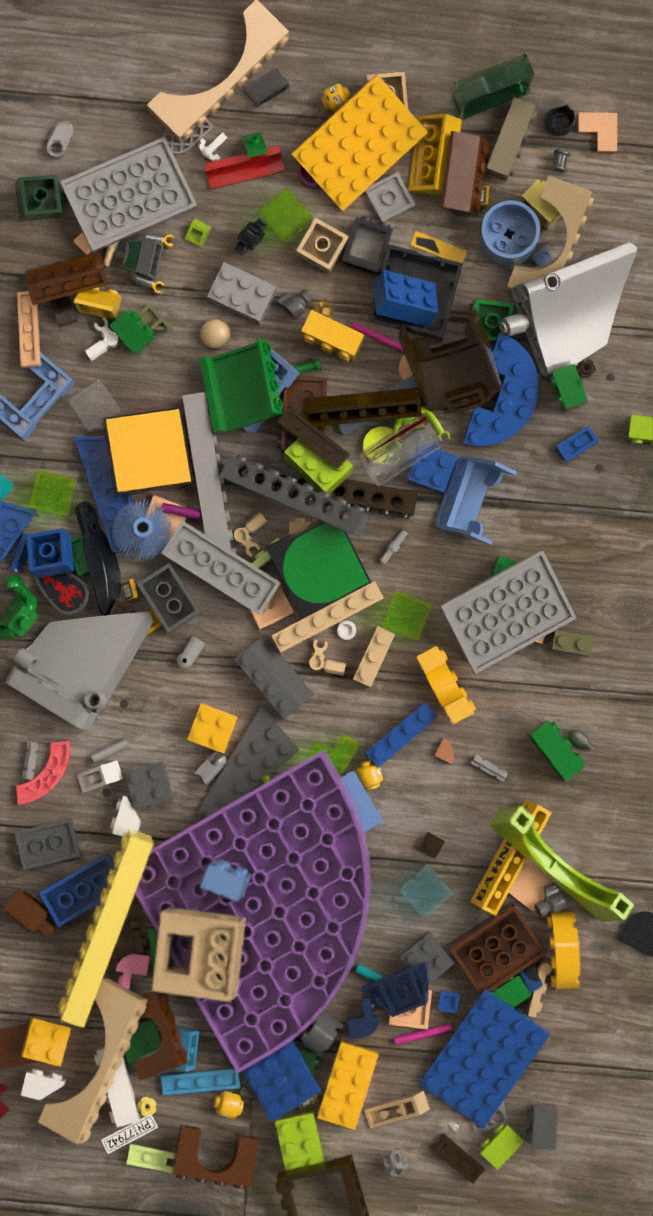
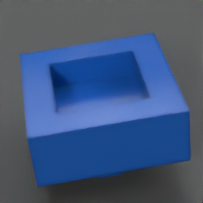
[437,990,460,1014]

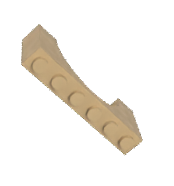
[507,175,594,288]

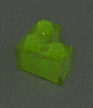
[307,734,361,776]

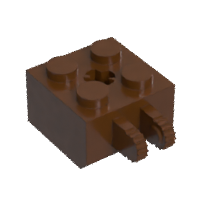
[4,888,56,937]

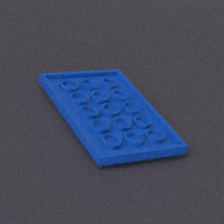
[419,988,550,1129]

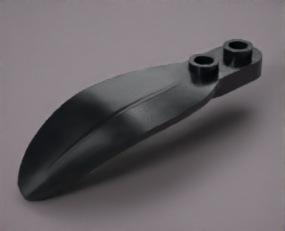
[75,501,121,616]

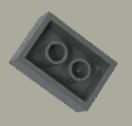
[137,563,201,634]

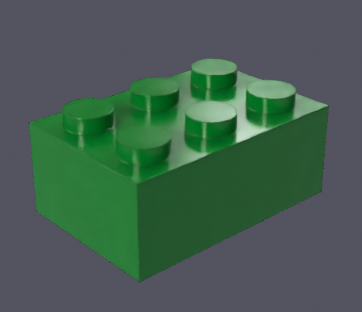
[528,720,585,782]

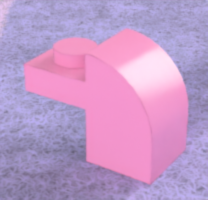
[116,953,151,990]

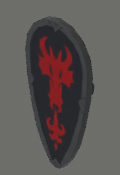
[34,572,89,615]

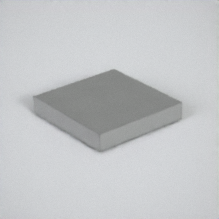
[364,172,416,223]

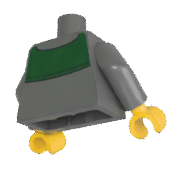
[116,233,174,294]

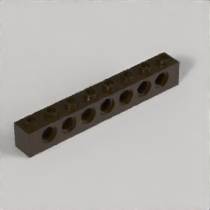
[262,464,418,519]

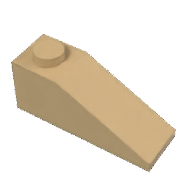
[364,1091,430,1129]

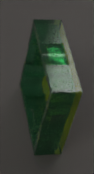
[450,53,535,120]

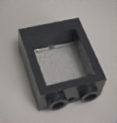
[342,216,393,275]

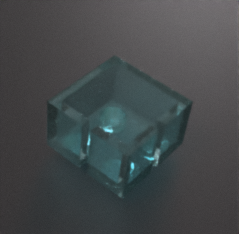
[398,863,454,919]

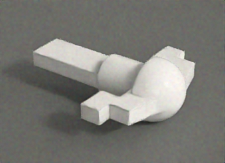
[199,133,227,161]

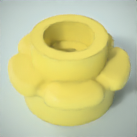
[137,1097,156,1116]

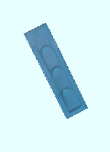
[161,1068,241,1096]

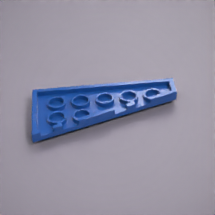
[74,436,132,552]

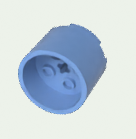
[479,200,540,267]

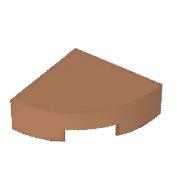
[434,738,454,764]

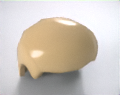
[200,319,230,349]

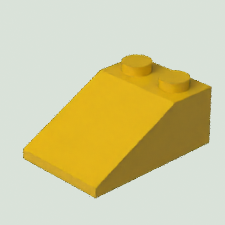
[74,288,122,320]

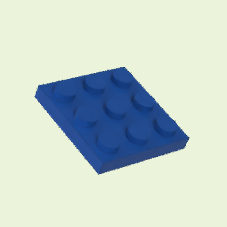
[243,1040,321,1122]

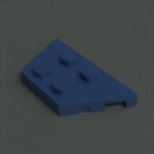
[361,961,428,1017]

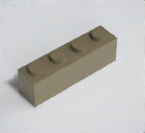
[486,97,537,180]

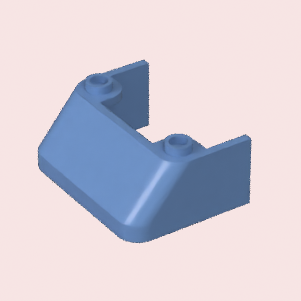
[435,456,517,545]

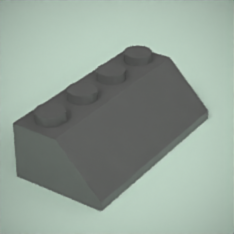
[234,635,314,719]

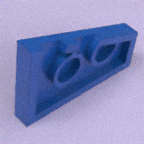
[0,501,37,562]

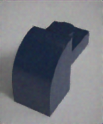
[348,996,379,1039]

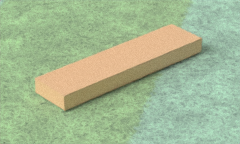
[17,291,41,368]

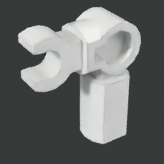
[84,317,120,361]

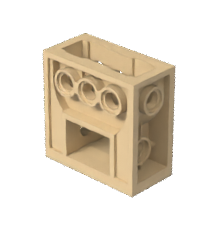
[152,907,246,1002]

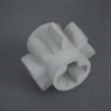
[383,1151,408,1177]

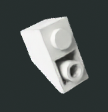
[110,796,141,836]
[21,1068,66,1100]

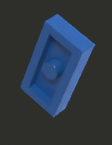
[556,425,599,463]

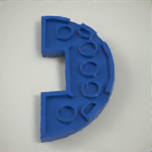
[462,332,539,446]

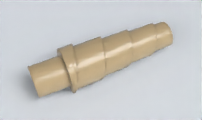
[103,241,120,267]

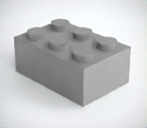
[207,262,277,325]

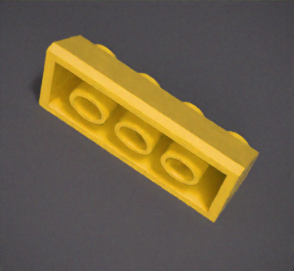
[408,113,462,196]

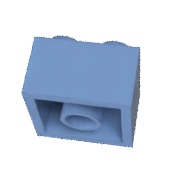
[200,859,252,901]

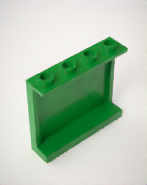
[199,338,283,434]

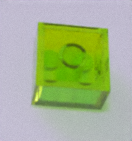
[258,187,313,245]
[29,470,78,519]
[381,590,432,642]

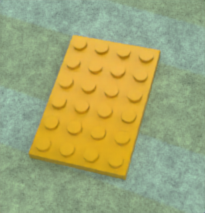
[291,74,428,211]

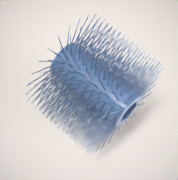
[112,498,172,561]

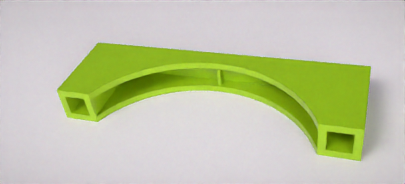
[489,806,634,922]

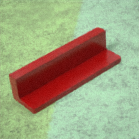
[204,145,285,190]

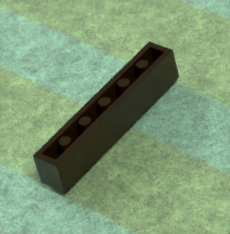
[303,388,422,426]

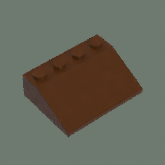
[447,902,547,995]

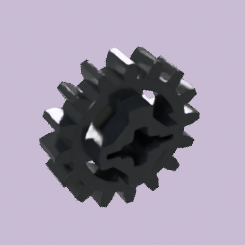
[234,217,268,256]

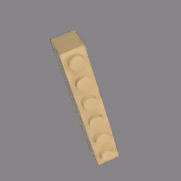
[271,581,384,653]

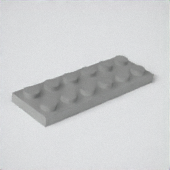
[161,521,281,616]

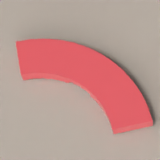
[16,741,70,805]

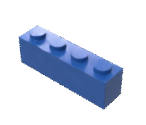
[366,702,438,768]

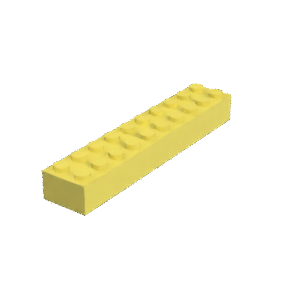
[58,828,153,1028]

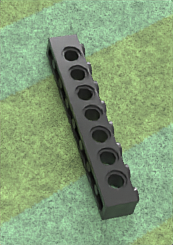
[220,454,370,537]

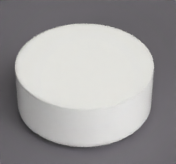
[337,621,356,640]

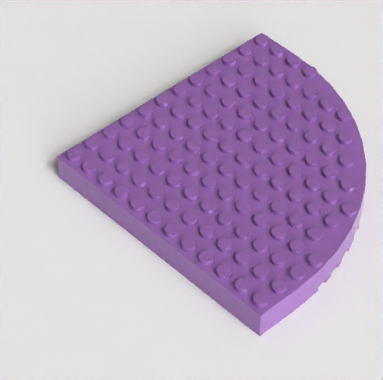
[135,750,371,1073]

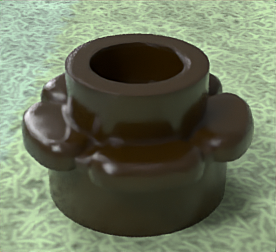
[577,359,596,378]

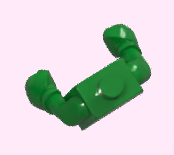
[0,575,38,640]

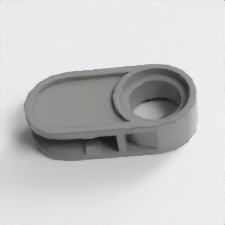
[47,121,74,159]

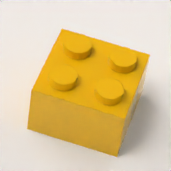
[187,703,238,754]
[21,1017,71,1067]

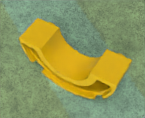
[416,646,476,725]
[547,911,580,990]

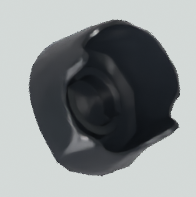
[544,105,576,136]

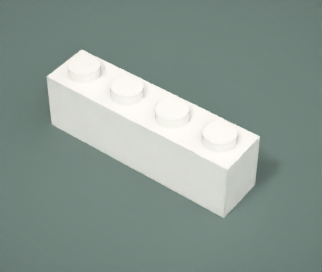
[94,1047,141,1127]

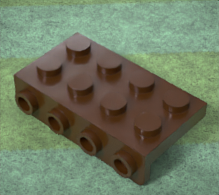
[277,376,327,454]

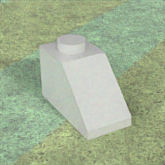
[77,761,123,793]

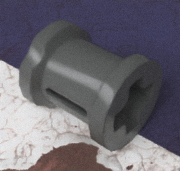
[550,149,571,173]

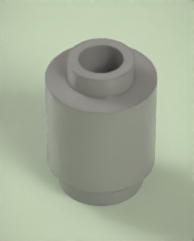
[499,313,530,337]

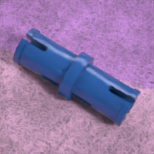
[8,533,28,574]

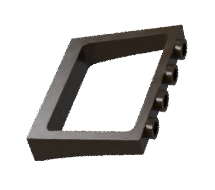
[275,1154,369,1216]

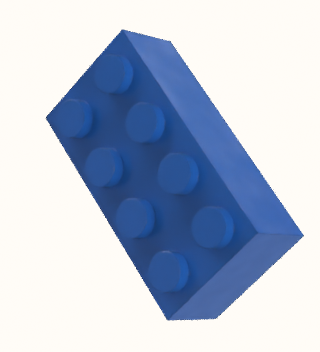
[39,853,115,927]

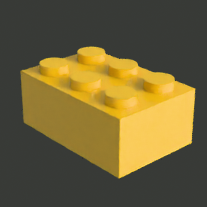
[301,310,364,362]

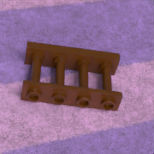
[26,251,108,305]

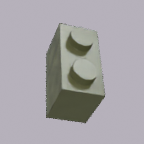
[550,630,594,657]

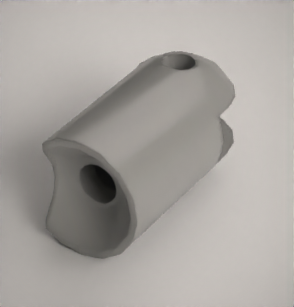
[177,636,205,669]
[194,751,227,785]

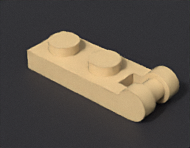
[527,962,552,1018]

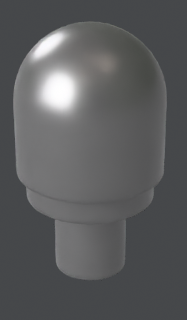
[569,729,594,752]

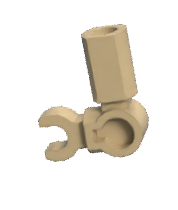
[234,512,267,557]
[309,639,346,676]

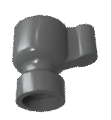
[277,289,314,320]
[534,882,567,918]

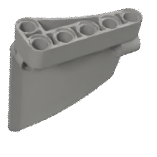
[511,243,637,376]
[5,612,154,730]

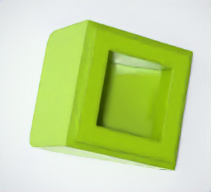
[184,219,212,247]

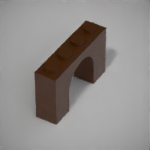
[134,991,188,1081]
[171,1124,259,1189]

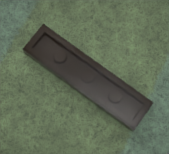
[277,407,350,471]

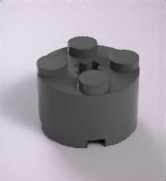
[301,1012,344,1058]

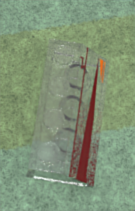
[358,413,444,486]

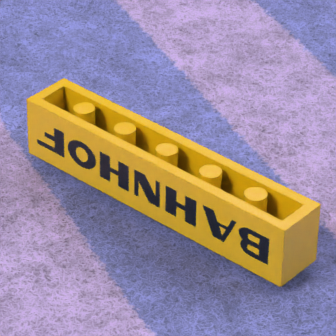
[470,799,552,916]

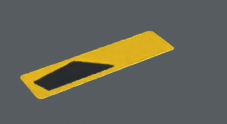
[411,231,467,263]

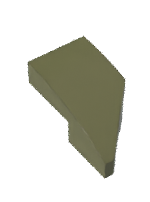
[139,303,173,331]

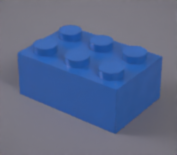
[373,270,439,327]

